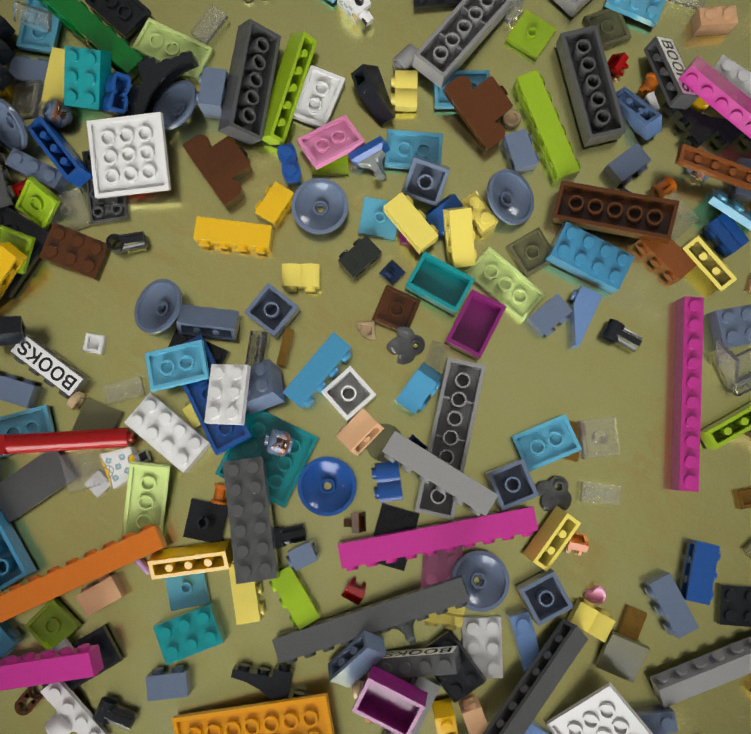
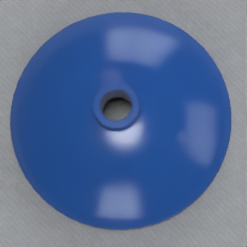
[298,457,356,516]

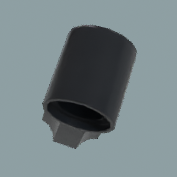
[106,231,147,255]
[601,319,643,352]
[274,523,307,548]
[93,697,137,731]

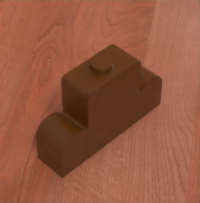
[442,76,513,152]
[182,134,253,210]

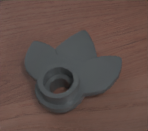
[387,326,425,364]
[536,476,572,511]

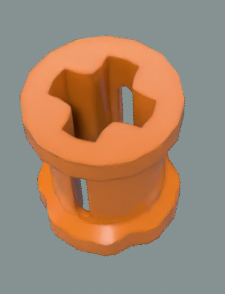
[638,72,659,97]
[651,175,677,198]
[210,483,227,506]

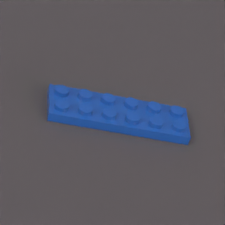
[182,334,252,455]

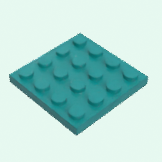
[215,410,319,508]

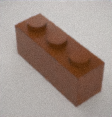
[634,239,697,283]

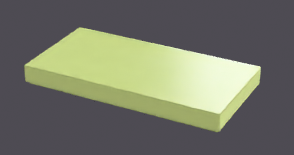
[132,17,215,83]
[465,246,546,324]
[121,461,171,539]

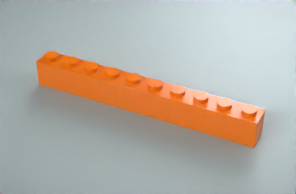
[0,523,168,623]

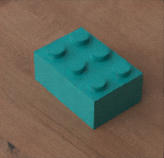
[64,46,112,110]
[405,251,475,316]
[153,601,227,665]

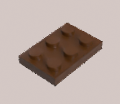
[39,222,108,280]

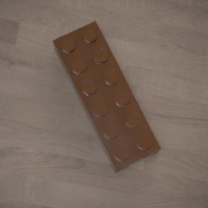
[552,180,680,244]

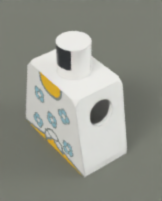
[336,0,374,26]
[99,447,151,489]

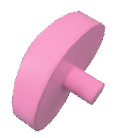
[585,586,606,604]

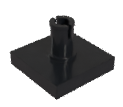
[183,498,228,543]

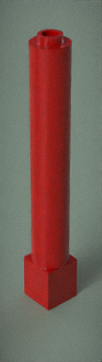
[0,427,134,455]

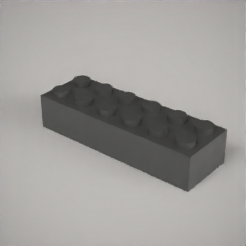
[218,19,281,145]
[556,25,626,147]
[222,456,280,584]

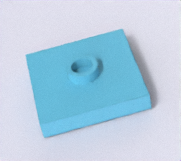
[358,197,397,241]
[165,573,211,611]

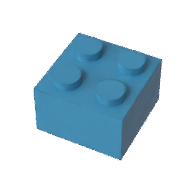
[395,362,442,414]

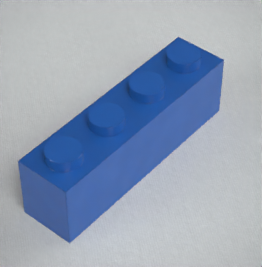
[27,115,92,188]

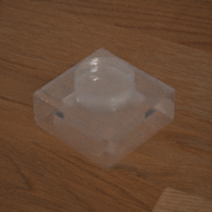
[504,0,524,25]

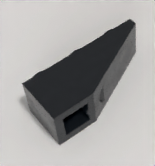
[351,64,396,126]

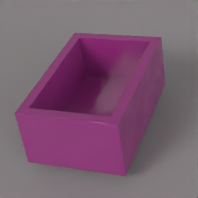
[444,289,507,360]
[352,665,428,734]

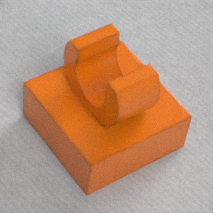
[566,532,589,556]

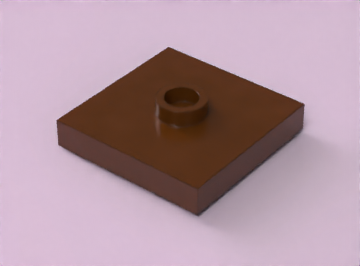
[371,285,421,331]

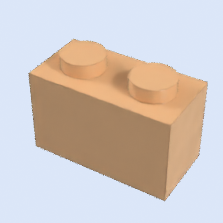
[691,5,738,36]
[336,408,384,456]
[76,573,127,617]
[458,695,488,734]

